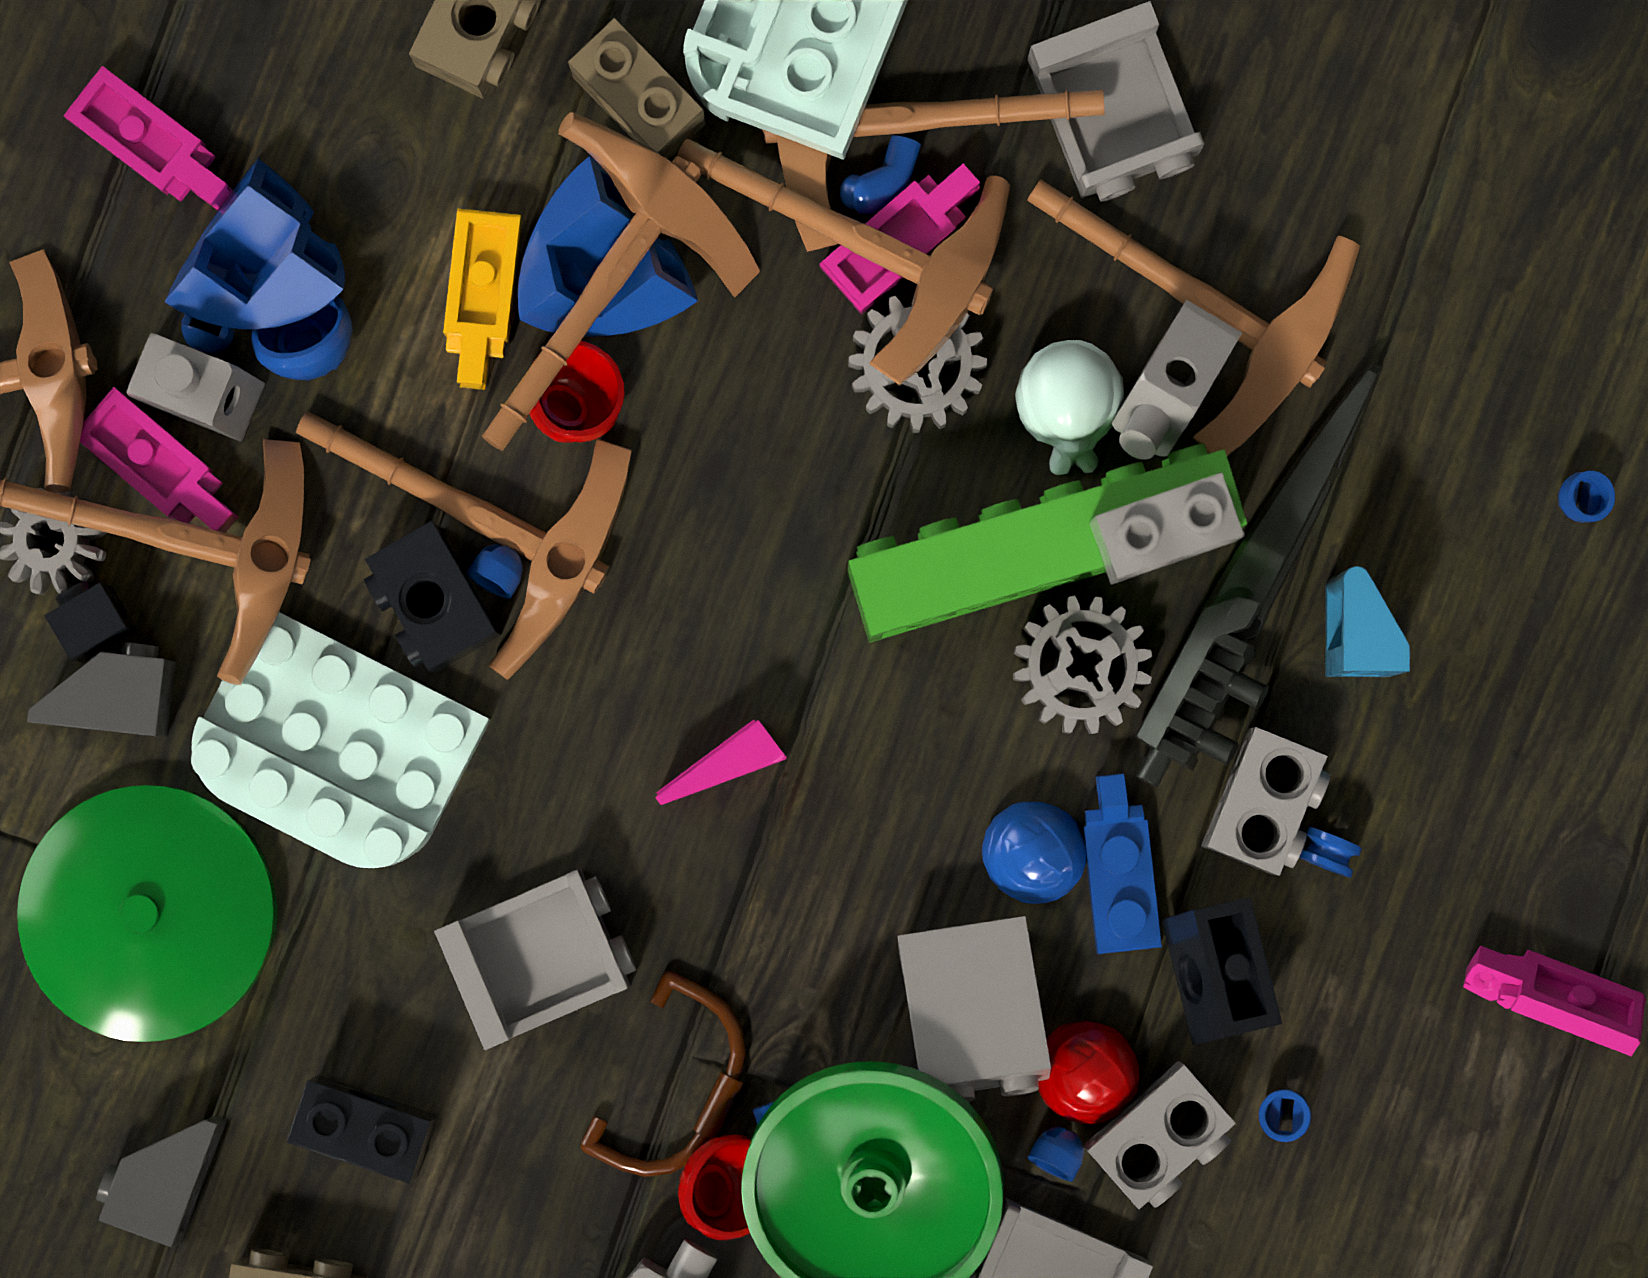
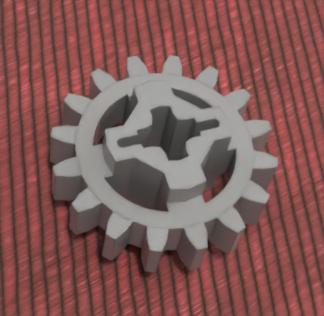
[848,296,987,433]
[1013,596,1152,734]

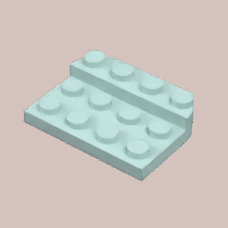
[683,0,908,160]
[191,612,491,868]

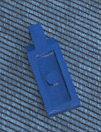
[1082,773,1162,954]

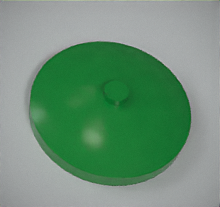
[17,785,277,1042]
[741,1061,1004,1278]

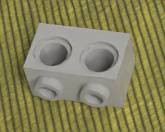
[1090,473,1244,584]
[1201,727,1331,876]
[1083,1061,1236,1209]

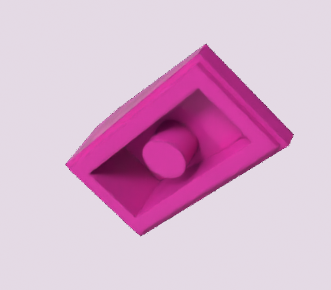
[655,720,787,805]

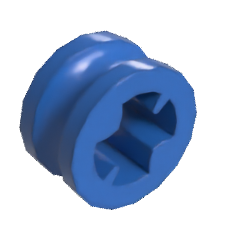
[1299,827,1363,878]

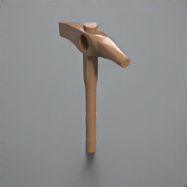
[762,89,1105,252]
[482,112,760,451]
[677,138,1010,385]
[1027,179,1360,456]
[0,249,98,493]
[296,411,632,680]
[0,439,311,685]

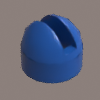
[181,314,235,355]
[1558,471,1615,523]
[467,544,523,598]
[1259,1089,1312,1142]
[1027,1127,1085,1182]

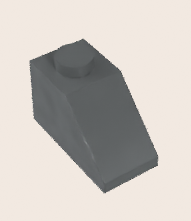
[27,642,176,738]
[96,1115,228,1247]

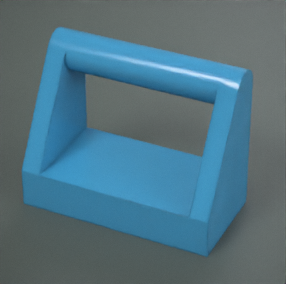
[1325,566,1410,677]

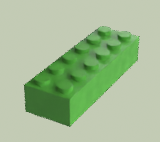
[847,443,1247,643]

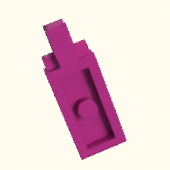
[63,66,233,210]
[819,163,980,315]
[80,387,239,533]
[1463,946,1646,1056]

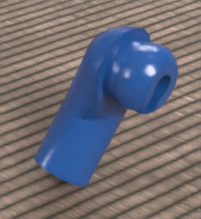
[840,135,921,214]

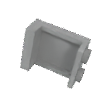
[1027,1,1205,201]
[434,869,636,1050]
[898,916,1051,1102]
[969,1198,1153,1278]

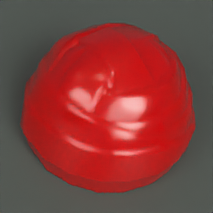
[529,341,624,443]
[1038,1020,1140,1124]
[678,1135,751,1240]

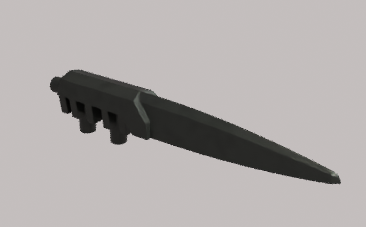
[1135,366,1383,788]

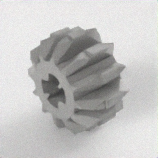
[0,488,107,595]

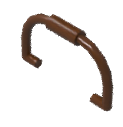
[580,970,746,1177]

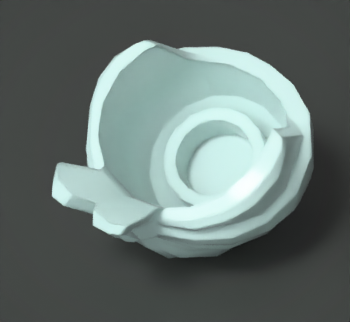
[1015,340,1124,475]

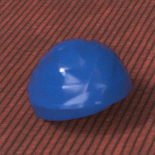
[252,296,353,381]
[982,801,1087,904]

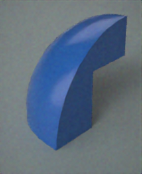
[518,156,698,337]
[165,159,345,329]

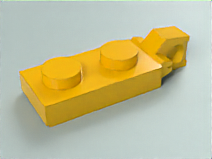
[443,208,523,390]

